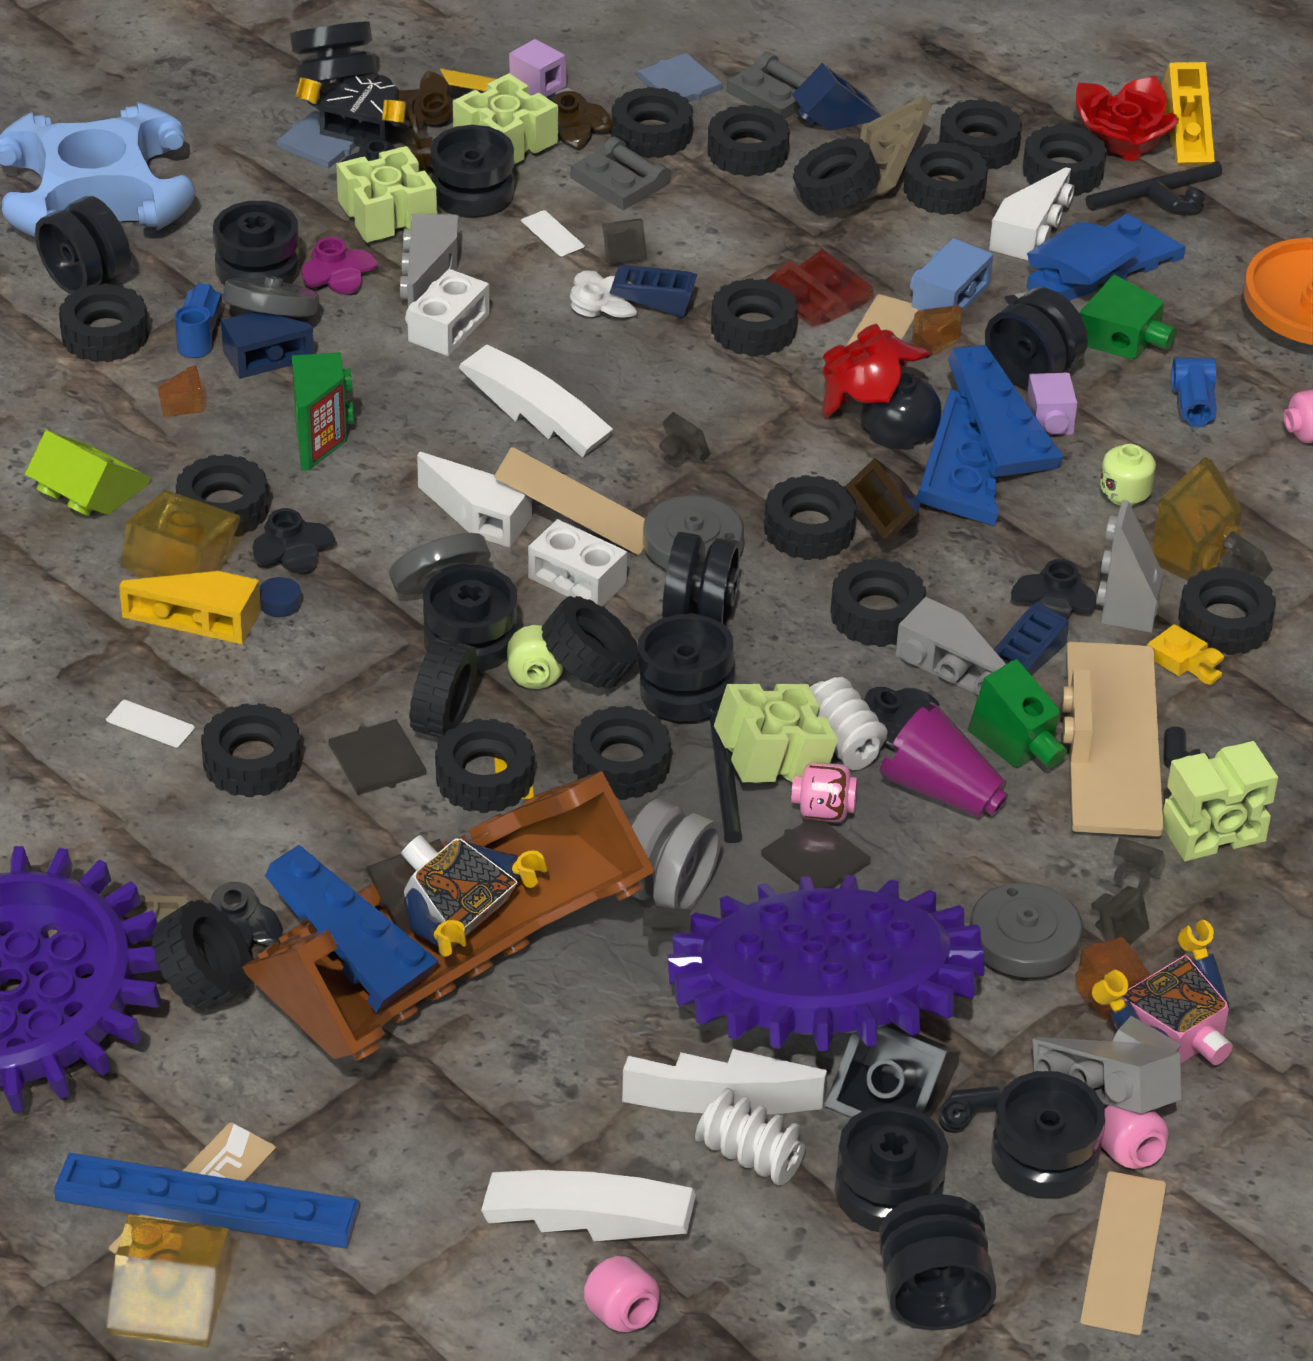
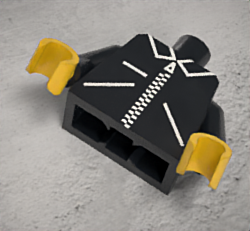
[295,75,410,145]

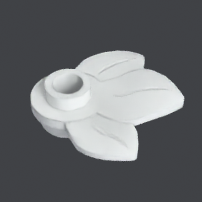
[570,270,637,318]

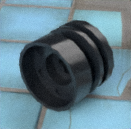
[879,1194,996,1331]

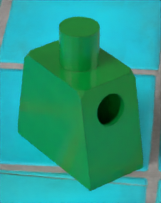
[1079,275,1177,359]
[968,659,1067,769]

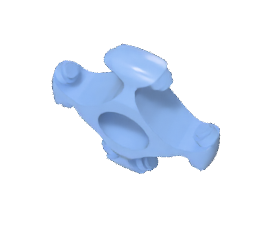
[0,102,195,237]

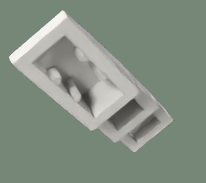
[459,345,613,458]
[622,1049,827,1115]
[481,1170,696,1241]

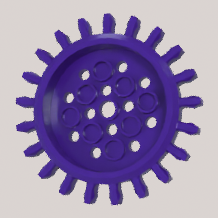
[0,846,161,1113]
[667,875,985,1051]

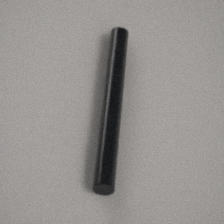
[1086,161,1222,210]
[709,708,742,843]

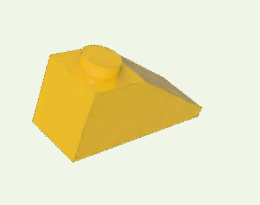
[1162,62,1215,166]
[119,571,261,645]

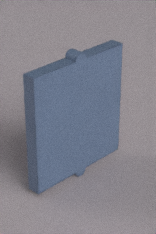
[637,53,722,102]
[276,112,359,169]

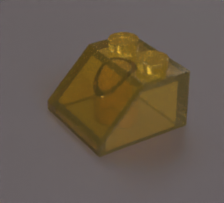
[1152,457,1243,581]
[121,490,240,578]
[107,1215,232,1348]

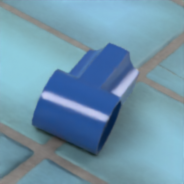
[175,283,222,358]
[1171,357,1217,427]

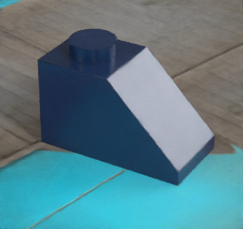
[792,63,881,131]
[221,311,314,379]

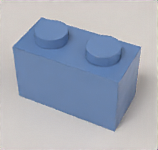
[910,238,993,324]

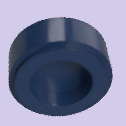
[260,577,301,617]

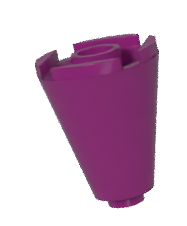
[879,702,1008,818]

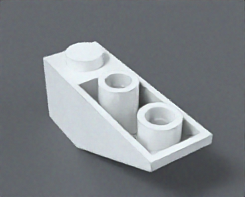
[989,167,1074,260]
[417,452,532,548]

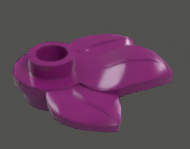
[302,237,377,294]

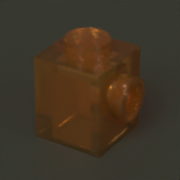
[1075,936,1150,1020]

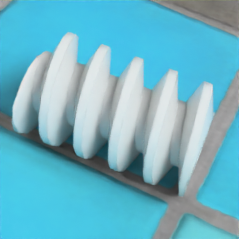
[810,677,888,770]
[695,1088,806,1185]

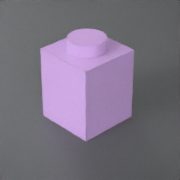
[509,39,566,97]
[1026,373,1077,435]

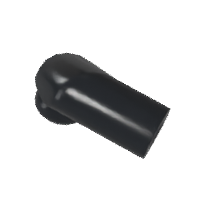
[1148,182,1206,214]
[1164,726,1210,767]
[939,1086,1000,1132]

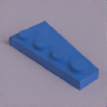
[1027,213,1186,301]
[948,345,1063,477]
[917,389,998,526]
[265,845,438,1013]

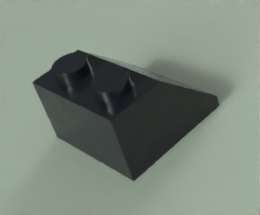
[824,1023,961,1117]

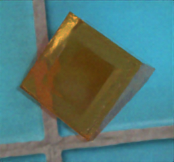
[912,305,963,355]
[158,365,203,416]

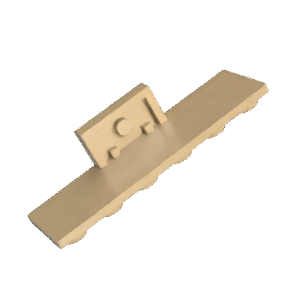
[1061,642,1163,836]

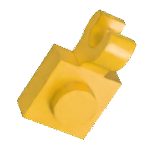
[1147,624,1224,685]

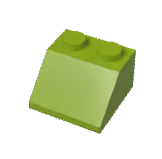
[25,430,152,516]

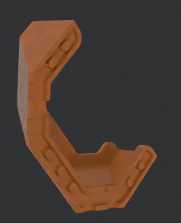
[242,771,655,1061]

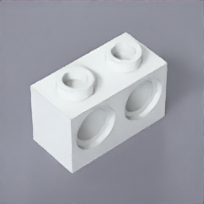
[405,269,489,356]
[528,519,627,606]

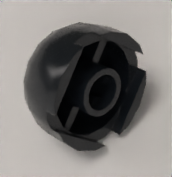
[861,373,942,450]

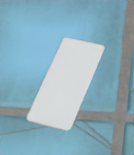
[521,210,585,256]
[106,700,195,748]

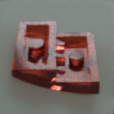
[765,249,874,326]

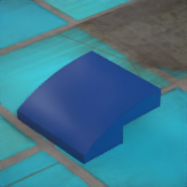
[1027,222,1141,285]

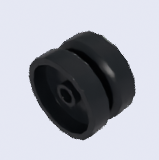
[290,21,378,85]
[430,124,514,217]
[34,196,131,295]
[213,201,300,286]
[985,287,1088,390]
[662,532,740,627]
[423,565,517,672]
[638,614,735,722]
[991,1071,1106,1198]
[835,1104,949,1232]

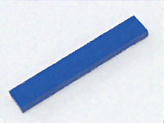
[54,1153,359,1248]

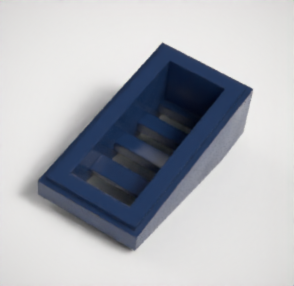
[610,264,697,318]
[994,603,1069,676]

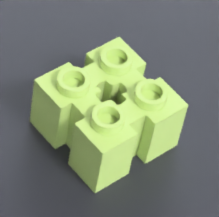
[453,73,558,164]
[336,146,437,243]
[714,684,838,783]
[1163,741,1278,862]

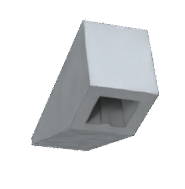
[400,214,459,307]
[1096,500,1163,633]
[896,597,1006,695]
[1033,1037,1182,1114]

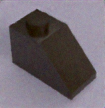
[845,458,920,542]

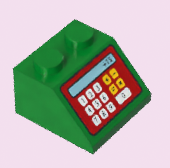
[292,352,354,471]

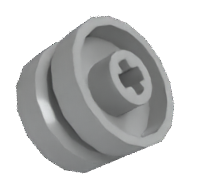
[631,798,722,916]

